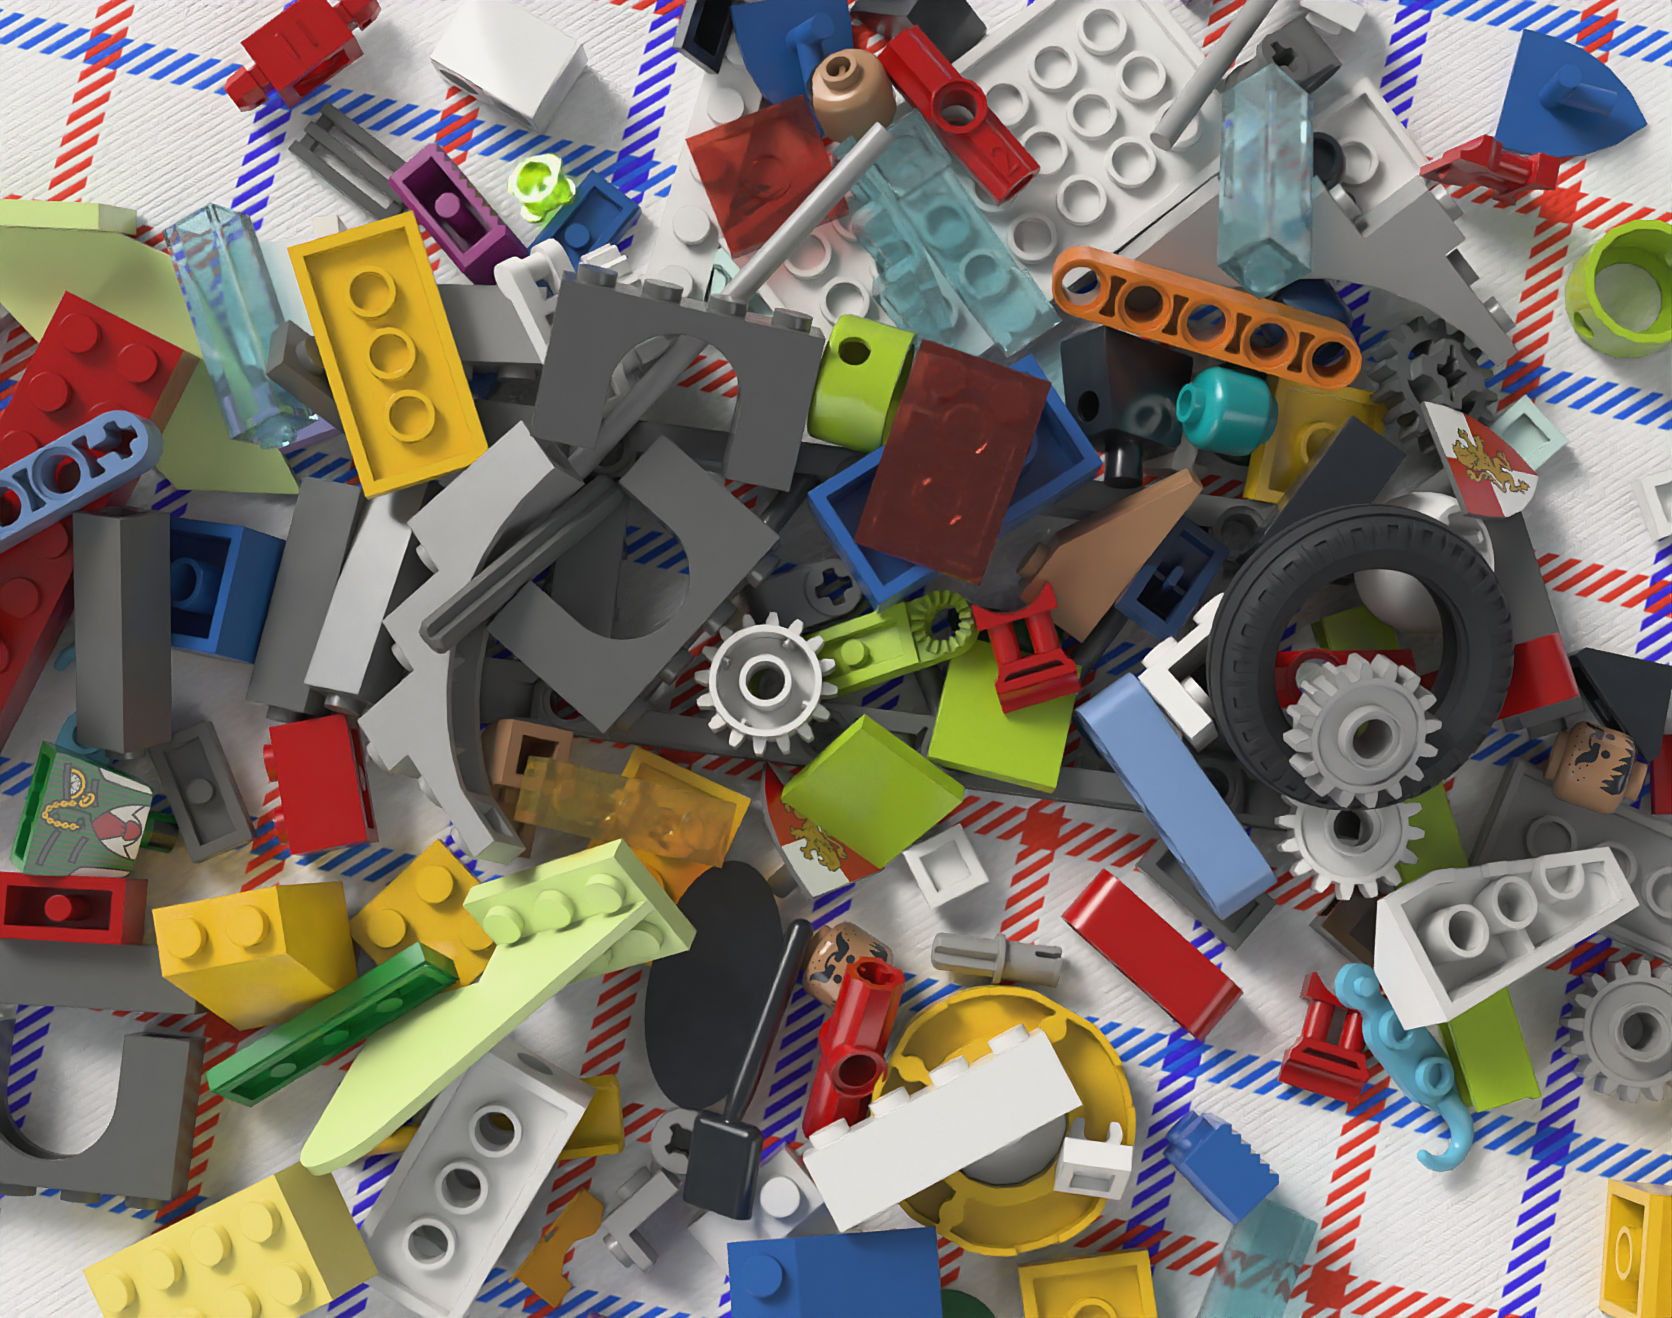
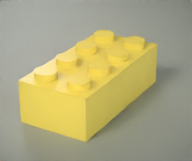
[82,1161,379,1318]

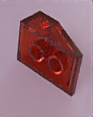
[854,338,1052,586]

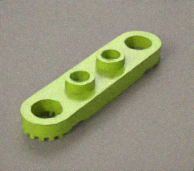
[748,589,980,703]

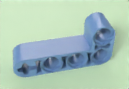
[0,410,164,554]
[1071,672,1277,920]

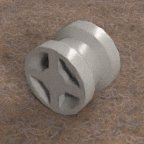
[651,1106,705,1174]

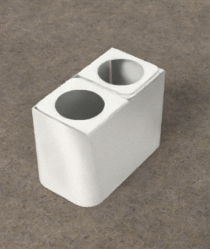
[430,0,588,135]

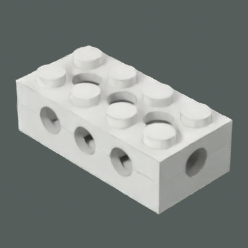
[359,1036,597,1318]

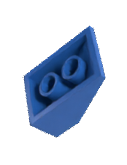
[170,516,286,665]
[727,1226,943,1318]

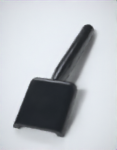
[682,918,814,1220]

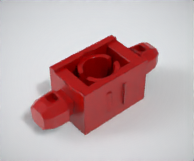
[223,0,381,112]

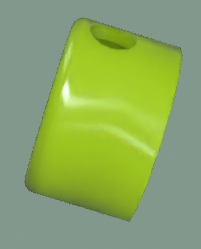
[1565,220,1672,358]
[807,314,918,455]

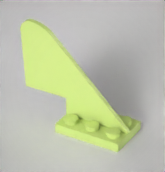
[300,838,697,1176]

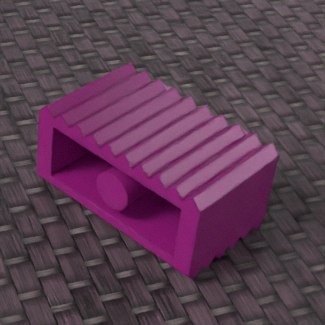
[388,143,528,285]

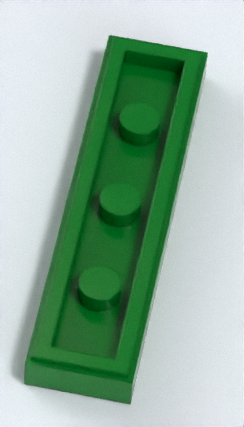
[205,941,460,1108]

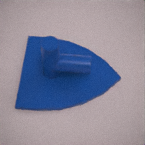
[729,0,854,141]
[1494,29,1648,158]

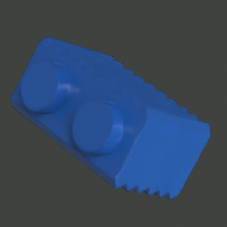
[1162,1110,1279,1225]

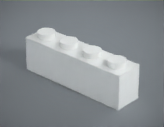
[803,1024,1083,1233]

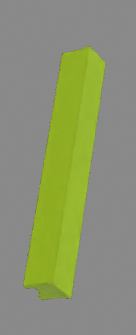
[1310,604,1542,1113]

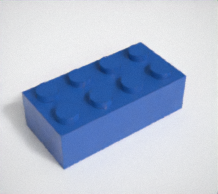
[808,353,1103,615]

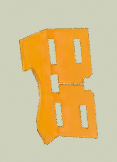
[508,1187,604,1308]

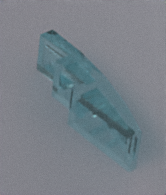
[832,135,964,393]

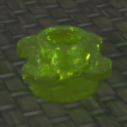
[507,153,578,224]

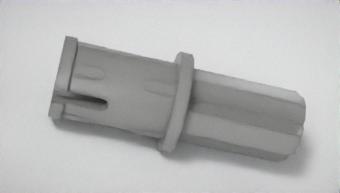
[931,932,1062,988]

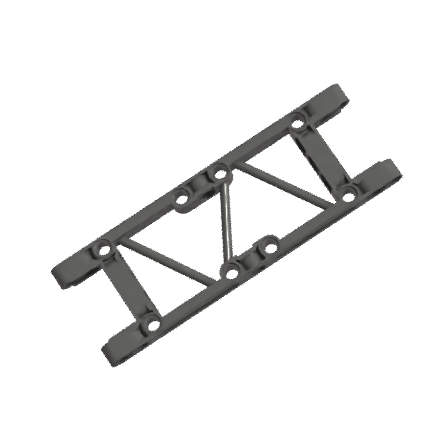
[474,399,1361,840]

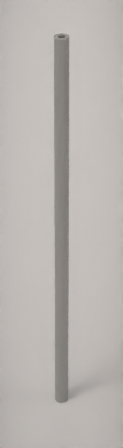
[402,122,896,677]

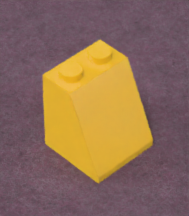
[152,881,358,1031]
[1599,1179,1672,1318]

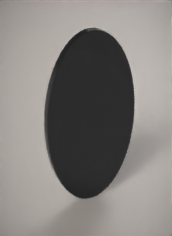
[644,861,783,1110]

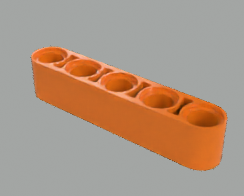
[1052,245,1362,391]

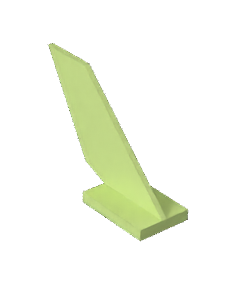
[0,199,301,495]

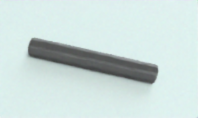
[419,474,624,654]

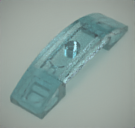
[873,108,1062,358]

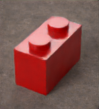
[263,713,379,856]
[0,871,148,945]

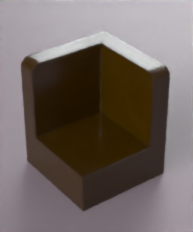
[1309,884,1382,970]

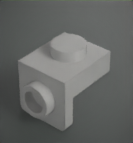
[601,1166,682,1273]

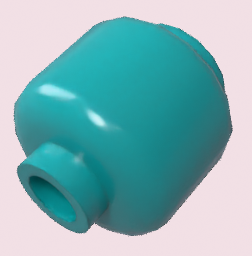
[1176,366,1278,456]

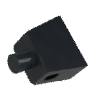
[1060,325,1193,489]

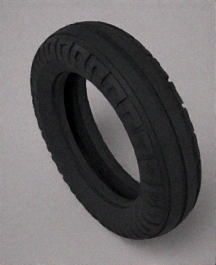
[1206,504,1515,811]

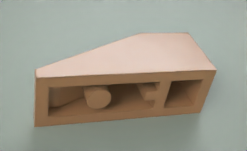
[1016,468,1203,643]

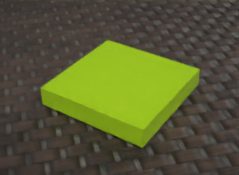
[926,640,1082,794]
[781,714,965,869]

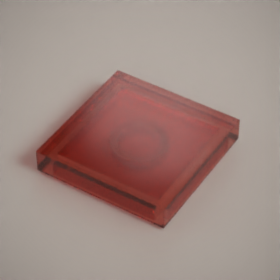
[685,94,849,260]

